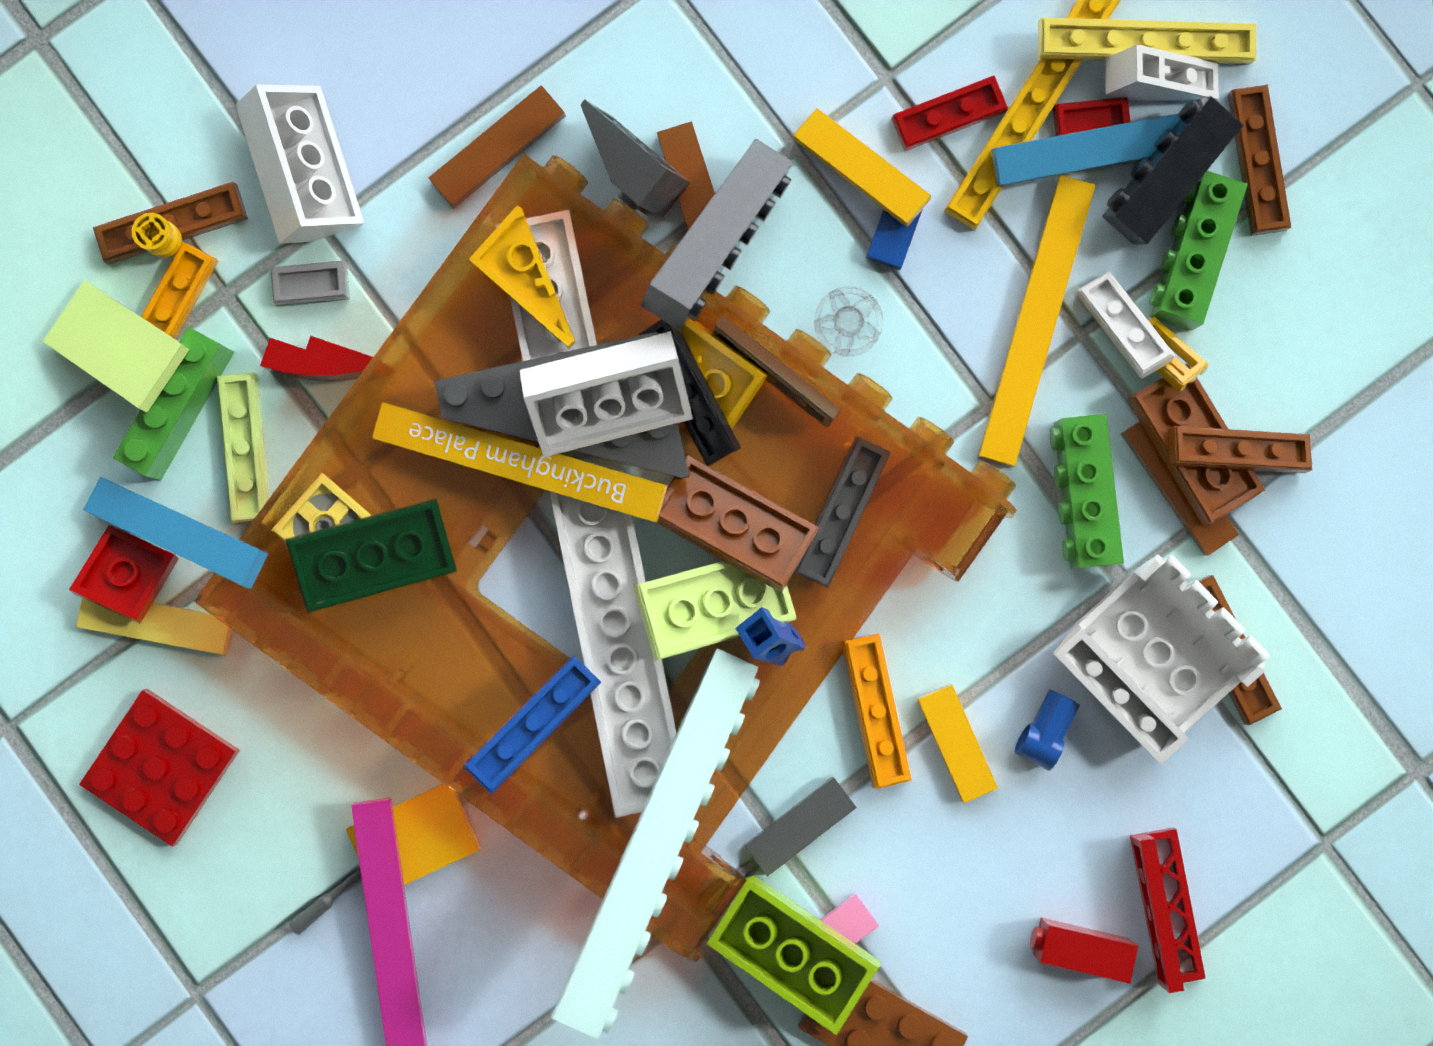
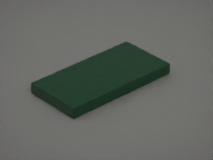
[285,498,457,613]

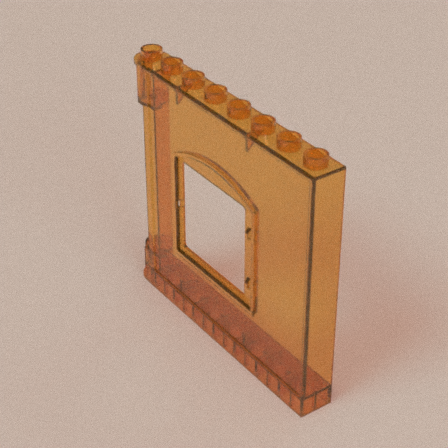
[194,154,1017,962]

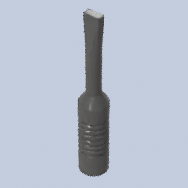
[290,869,361,935]

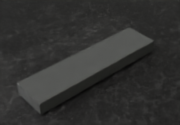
[794,436,891,588]

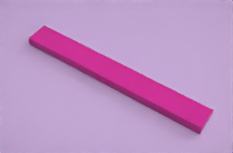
[351,797,427,1046]

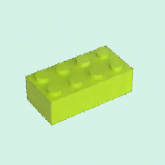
[707,875,882,1036]

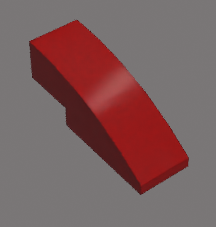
[260,335,389,381]

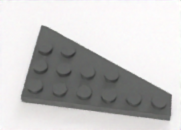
[434,332,689,479]

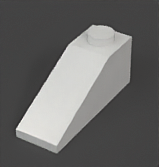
[1105,44,1219,101]

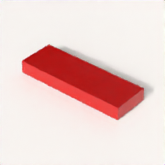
[891,75,1008,152]

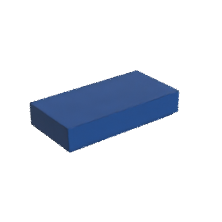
[866,209,923,270]

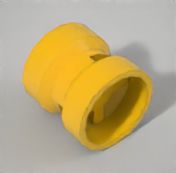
[131,212,182,258]

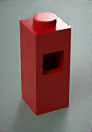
[1030,917,1138,984]

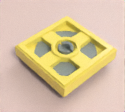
[272,473,371,543]

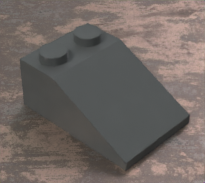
[580,99,691,218]

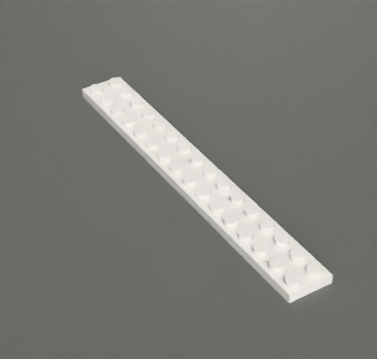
[495,210,677,818]

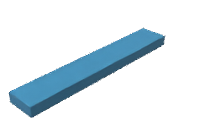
[991,113,1180,186]
[83,477,268,589]

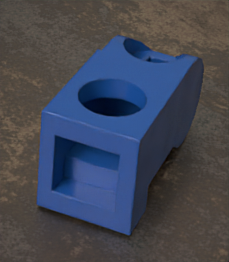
[736,607,805,666]

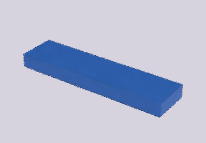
[463,656,601,795]

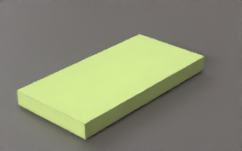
[42,280,189,412]
[633,561,797,661]

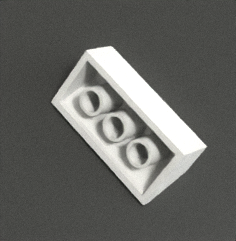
[235,84,364,244]
[520,332,693,457]

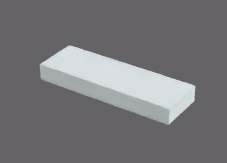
[1077,271,1175,379]

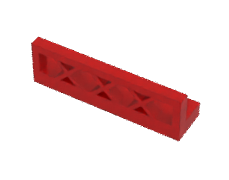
[1130,827,1206,993]

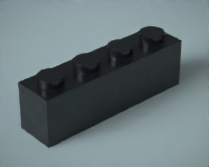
[1102,96,1244,245]

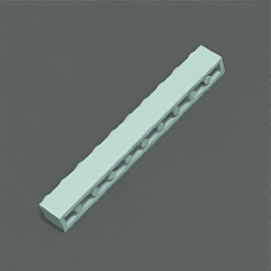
[551,648,760,1039]

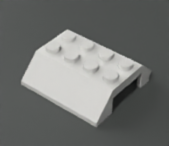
[1053,554,1270,764]

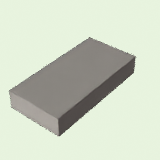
[270,260,350,306]

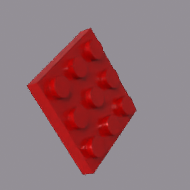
[79,689,240,847]

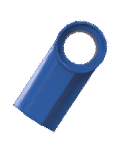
[1014,689,1080,771]

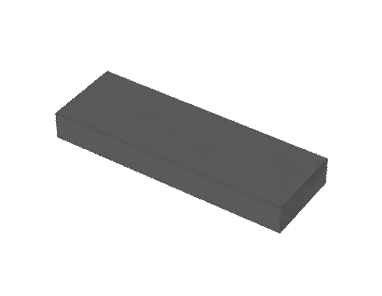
[744,776,857,877]

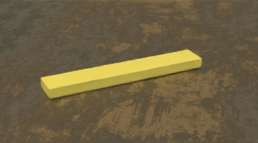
[1038,17,1256,64]

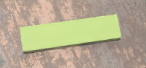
[217,372,272,524]

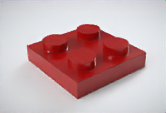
[69,525,179,624]

